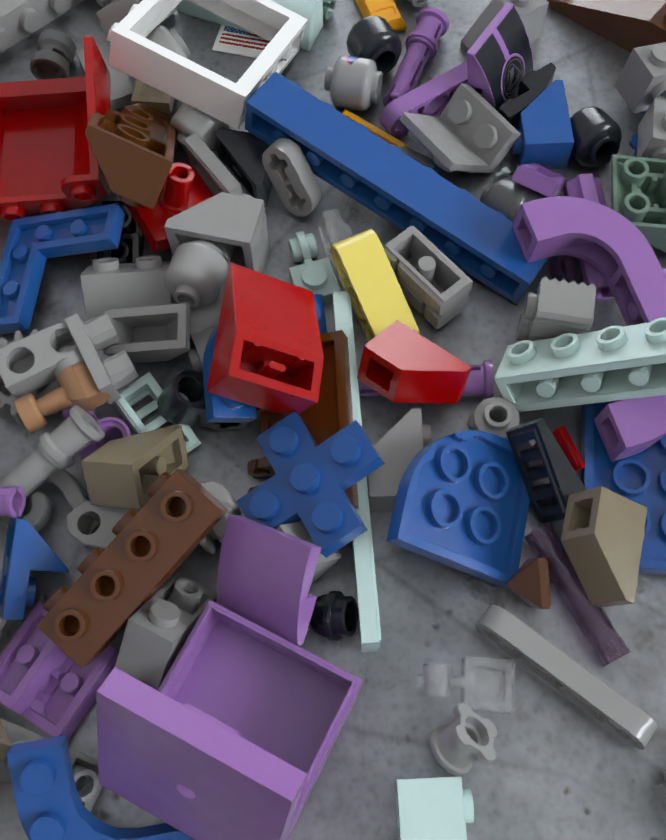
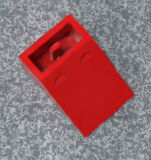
[206,263,324,416]

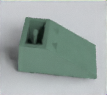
[611,154,666,252]

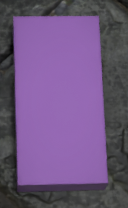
[512,163,569,197]

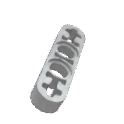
[476,604,658,750]

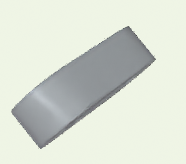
[262,138,322,217]

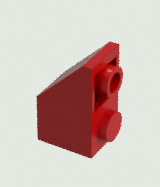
[357,320,472,404]

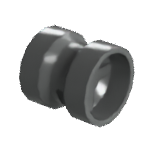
[30,30,77,80]

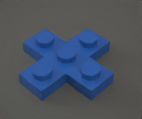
[237,411,385,557]

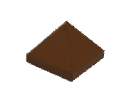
[505,558,551,609]

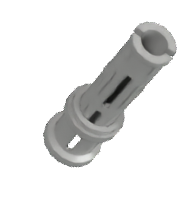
[0,405,105,520]

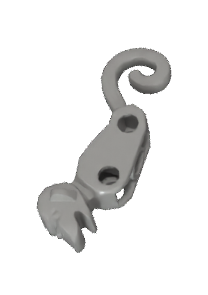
[1,468,242,555]

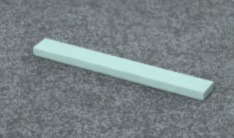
[332,291,382,652]

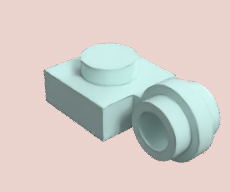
[288,231,341,304]

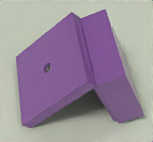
[96,600,363,840]

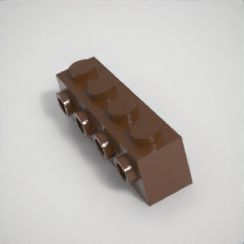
[36,470,229,669]

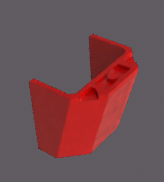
[0,35,111,222]

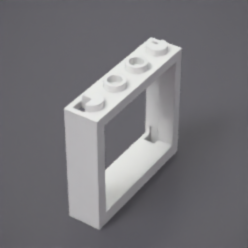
[107,0,308,129]

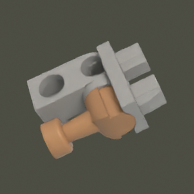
[0,313,138,434]

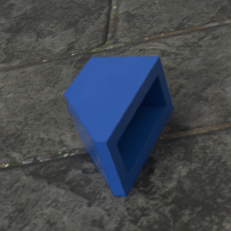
[510,80,574,169]

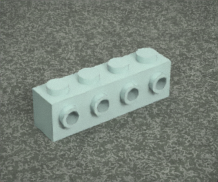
[494,317,666,412]

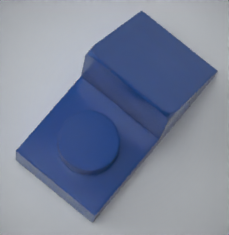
[0,516,69,620]

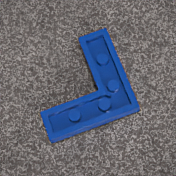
[0,203,126,334]

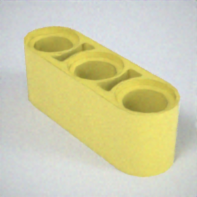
[330,229,420,342]

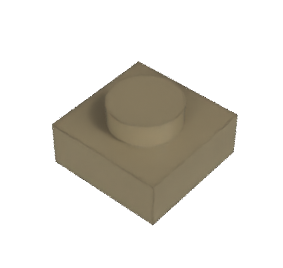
[131,79,175,114]

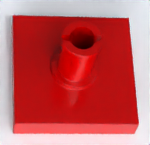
[125,163,213,253]

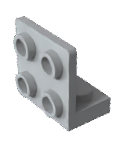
[399,83,521,174]

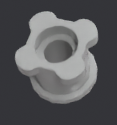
[467,397,520,440]
[430,703,497,776]

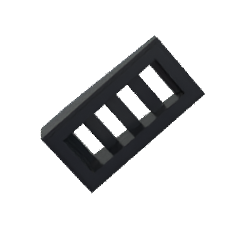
[506,418,587,523]

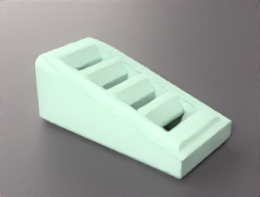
[113,372,202,454]

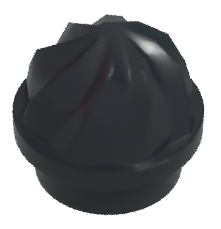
[311,591,358,641]

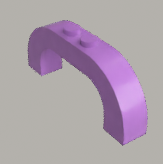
[512,196,666,462]

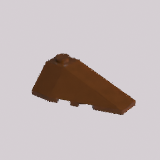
[547,0,666,53]
[85,103,176,209]

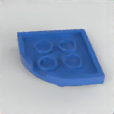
[386,430,530,588]

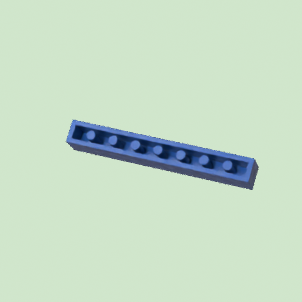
[245,72,548,305]

